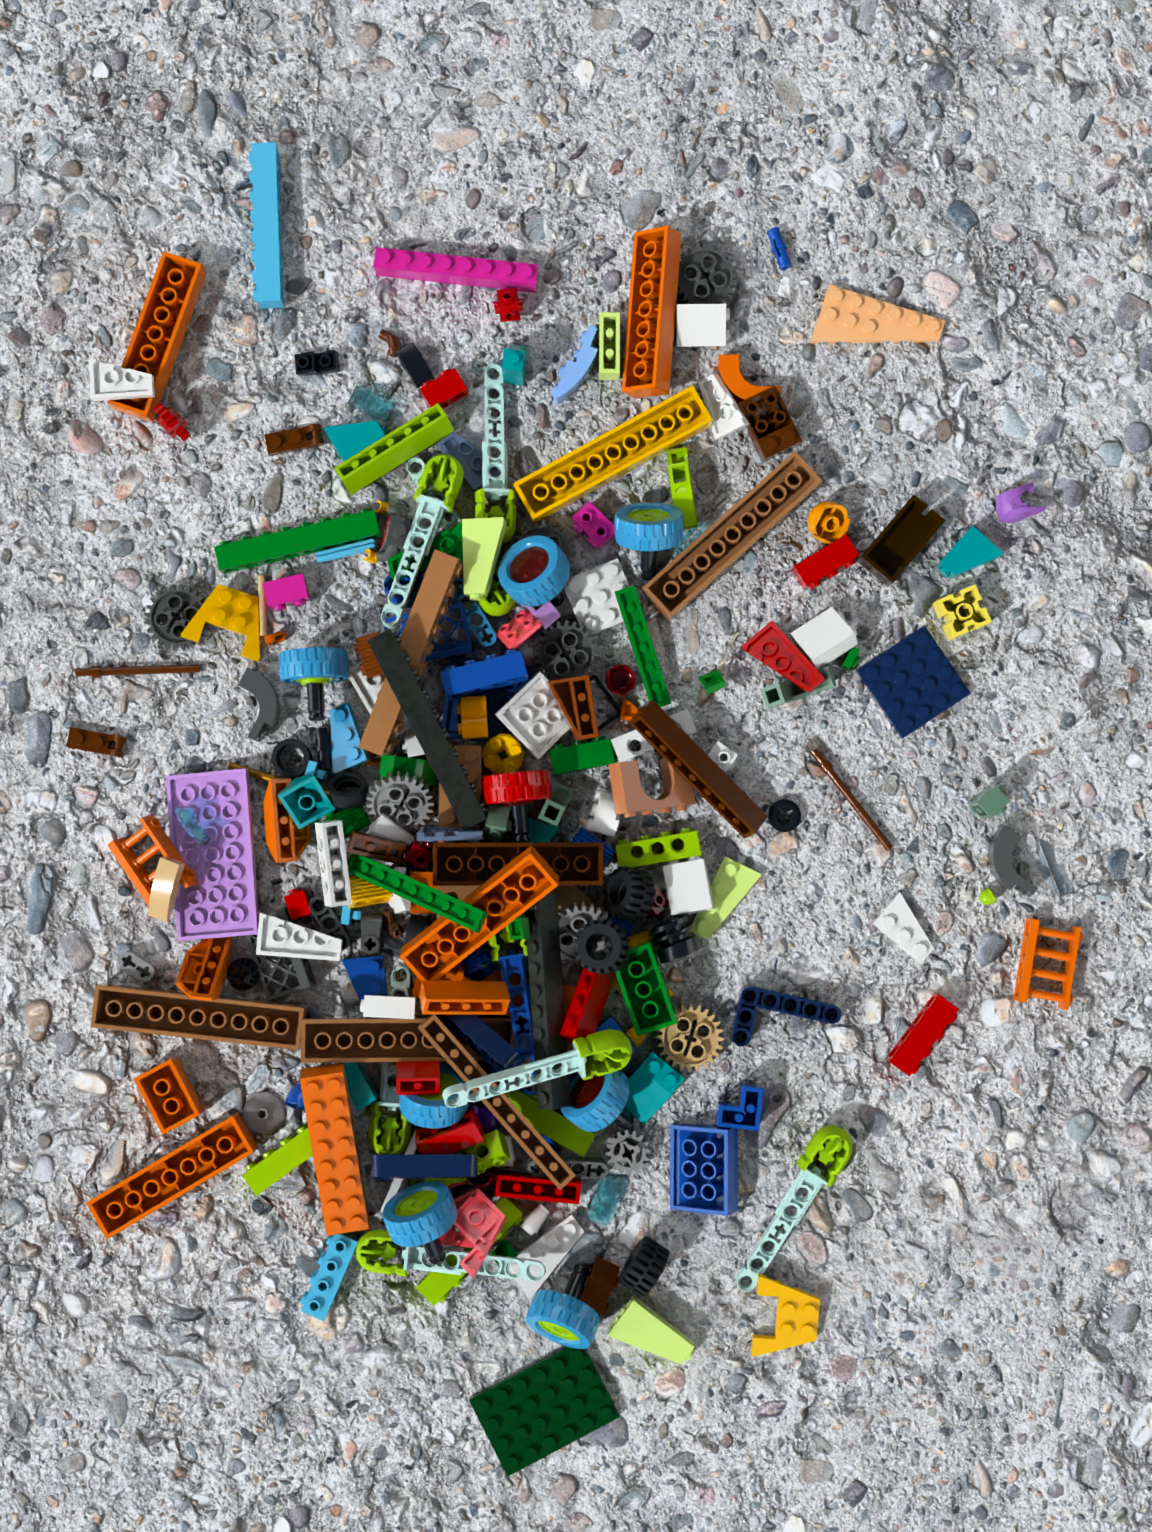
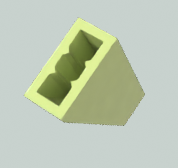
[462,517,507,600]
[608,1295,695,1364]

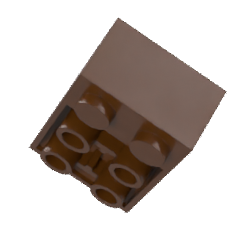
[738,386,802,463]

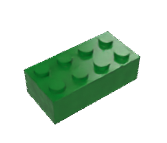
[615,940,679,1036]

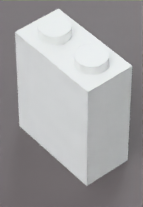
[676,304,730,347]
[791,607,858,670]
[663,856,715,917]
[360,995,421,1019]

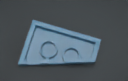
[330,702,370,775]

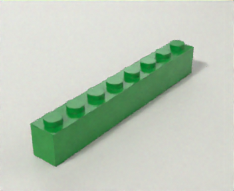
[214,508,382,574]

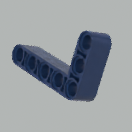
[730,985,842,1047]
[436,1015,521,1086]
[372,1154,478,1182]

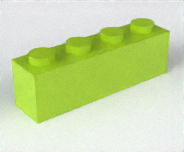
[242,1123,313,1196]

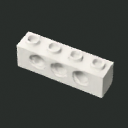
[611,709,697,762]
[315,820,352,907]

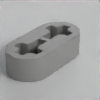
[118,951,157,982]

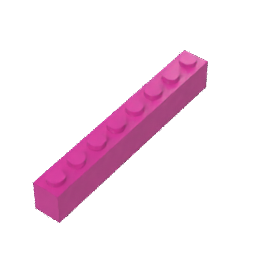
[373,247,538,293]

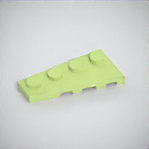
[689,856,762,940]

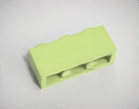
[599,312,620,380]

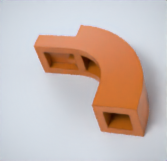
[717,354,781,403]

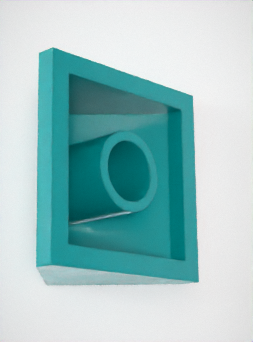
[277,774,335,829]

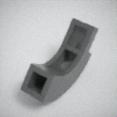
[238,667,280,742]
[988,825,1038,896]

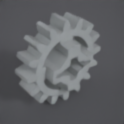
[605,1129,651,1176]

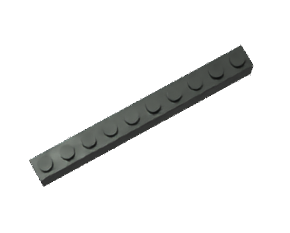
[367,629,488,830]
[525,892,571,1110]

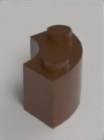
[580,1257,620,1318]

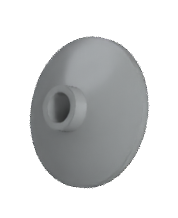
[243,1092,285,1134]

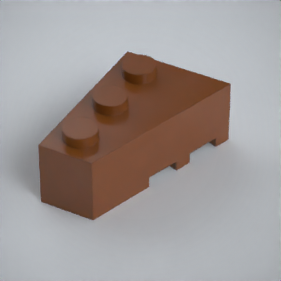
[545,675,599,740]

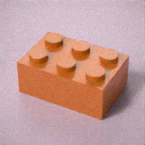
[134,1056,206,1135]

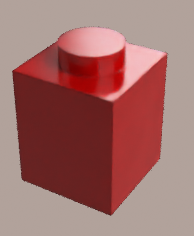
[284,887,312,920]

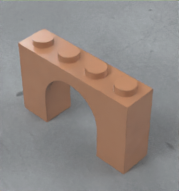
[608,758,695,818]

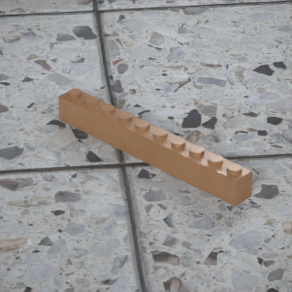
[417,1015,576,1190]

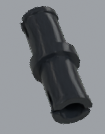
[314,727,332,770]

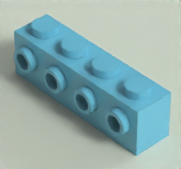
[300,1232,361,1321]

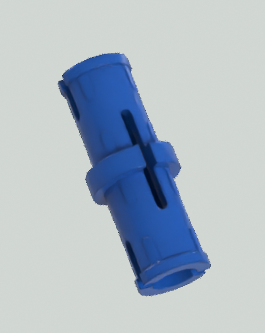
[767,227,792,271]

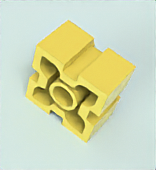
[932,584,992,641]

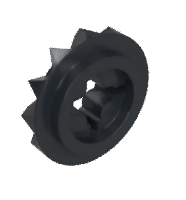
[768,799,801,832]
[227,957,260,991]

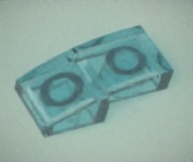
[348,385,396,423]
[174,806,211,845]
[586,1179,619,1227]

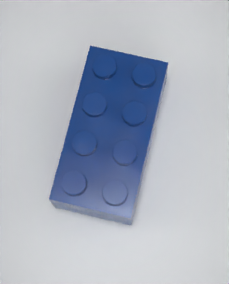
[440,649,529,701]

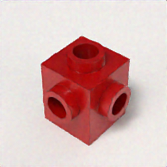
[494,287,524,322]

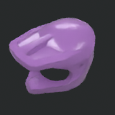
[996,482,1045,523]

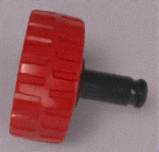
[481,770,552,843]

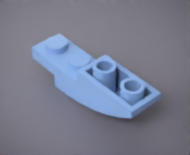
[551,325,598,404]

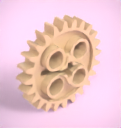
[656,1003,724,1072]

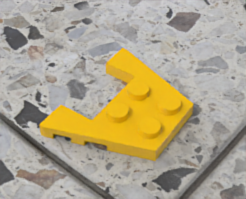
[180,584,260,662]
[751,1274,820,1356]

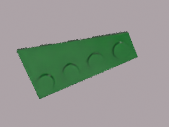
[387,522,463,581]

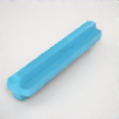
[316,538,376,563]

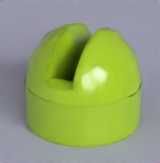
[979,887,997,905]

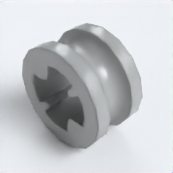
[643,604,660,624]

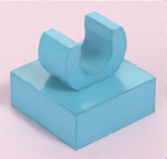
[304,760,328,780]
[341,905,363,925]

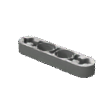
[527,1155,608,1179]

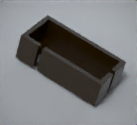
[857,494,946,587]

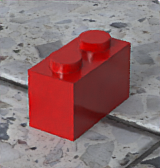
[420,368,468,409]
[396,1061,440,1095]

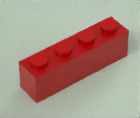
[559,958,616,1044]
[885,992,959,1077]
[495,1170,581,1204]

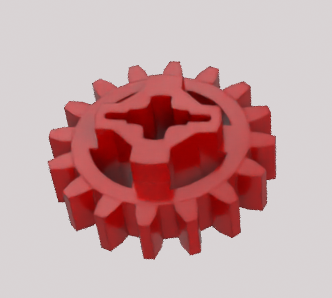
[153,402,191,442]

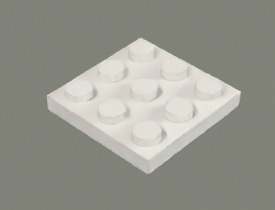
[563,558,630,637]
[495,672,569,759]

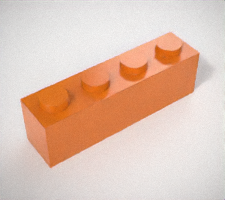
[419,981,510,1015]

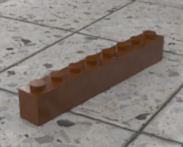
[629,700,768,839]

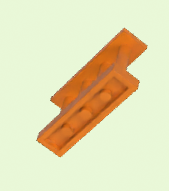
[107,814,199,906]
[1013,918,1083,1010]

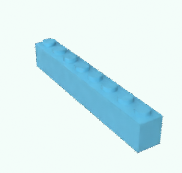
[248,142,284,309]

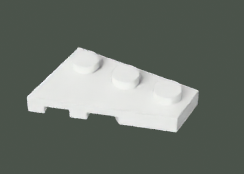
[89,358,155,401]

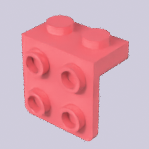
[496,608,542,650]

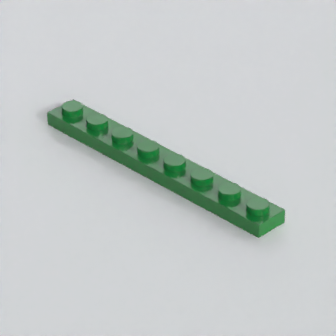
[348,854,488,933]

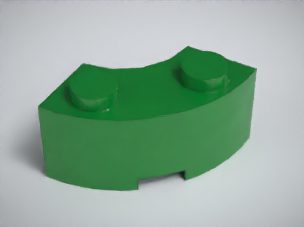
[378,755,437,787]

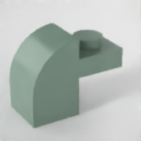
[538,782,574,827]

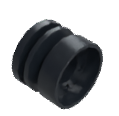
[648,914,701,964]

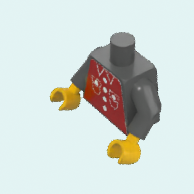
[363,500,411,564]

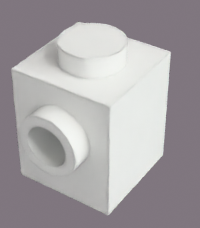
[402,732,426,758]
[707,741,738,773]

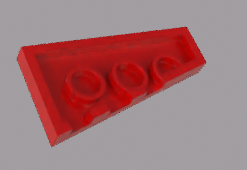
[741,621,825,694]

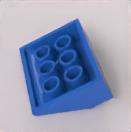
[670,1124,738,1216]

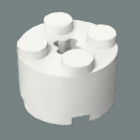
[586,790,621,837]

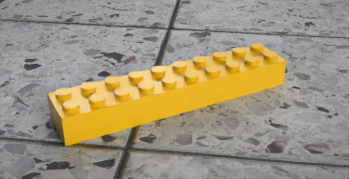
[513,385,713,524]

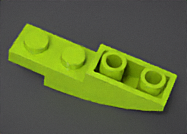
[667,447,698,530]

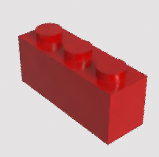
[791,534,859,590]
[415,1109,484,1155]

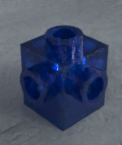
[461,947,494,981]

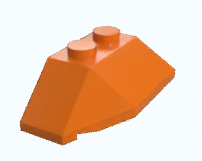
[263,778,311,863]
[176,937,232,1001]

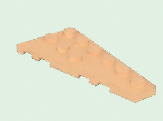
[810,284,945,344]

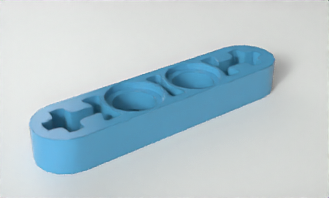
[453,578,497,648]

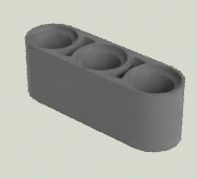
[309,896,352,950]

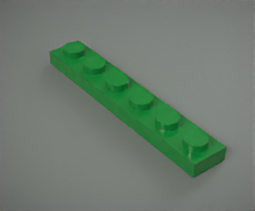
[614,585,672,707]

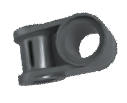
[360,914,384,954]

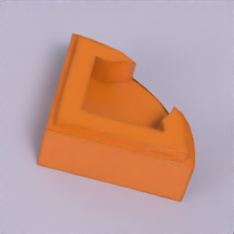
[263,631,289,647]
[619,699,638,721]

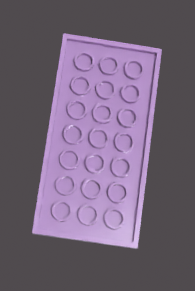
[166,768,259,941]

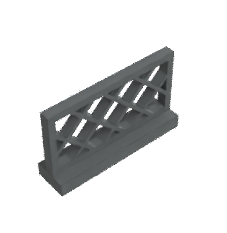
[245,907,317,1001]

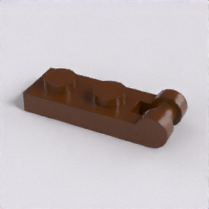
[264,424,324,456]
[66,727,127,758]
[347,830,409,865]

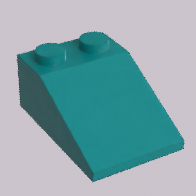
[624,1049,685,1124]

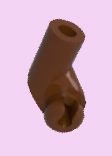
[378,329,401,358]
[383,908,403,938]

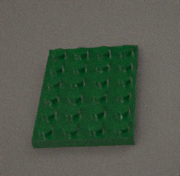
[469,1346,620,1477]

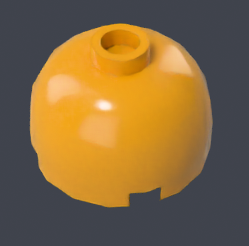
[807,501,850,544]

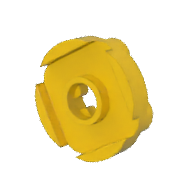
[482,733,524,774]

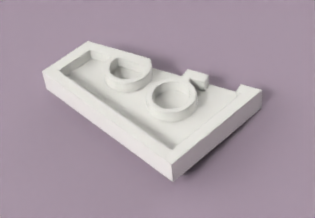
[698,374,749,440]
[872,892,934,964]

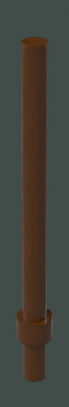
[75,664,201,678]
[811,748,893,851]

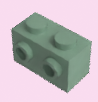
[967,786,1010,819]
[484,804,512,843]

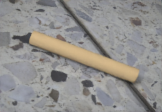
[258,575,268,637]

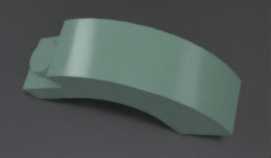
[760,667,837,709]

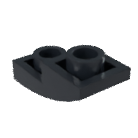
[395,342,435,389]
[294,350,340,375]

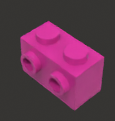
[572,501,615,551]
[262,573,311,612]

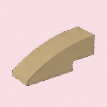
[148,856,185,922]

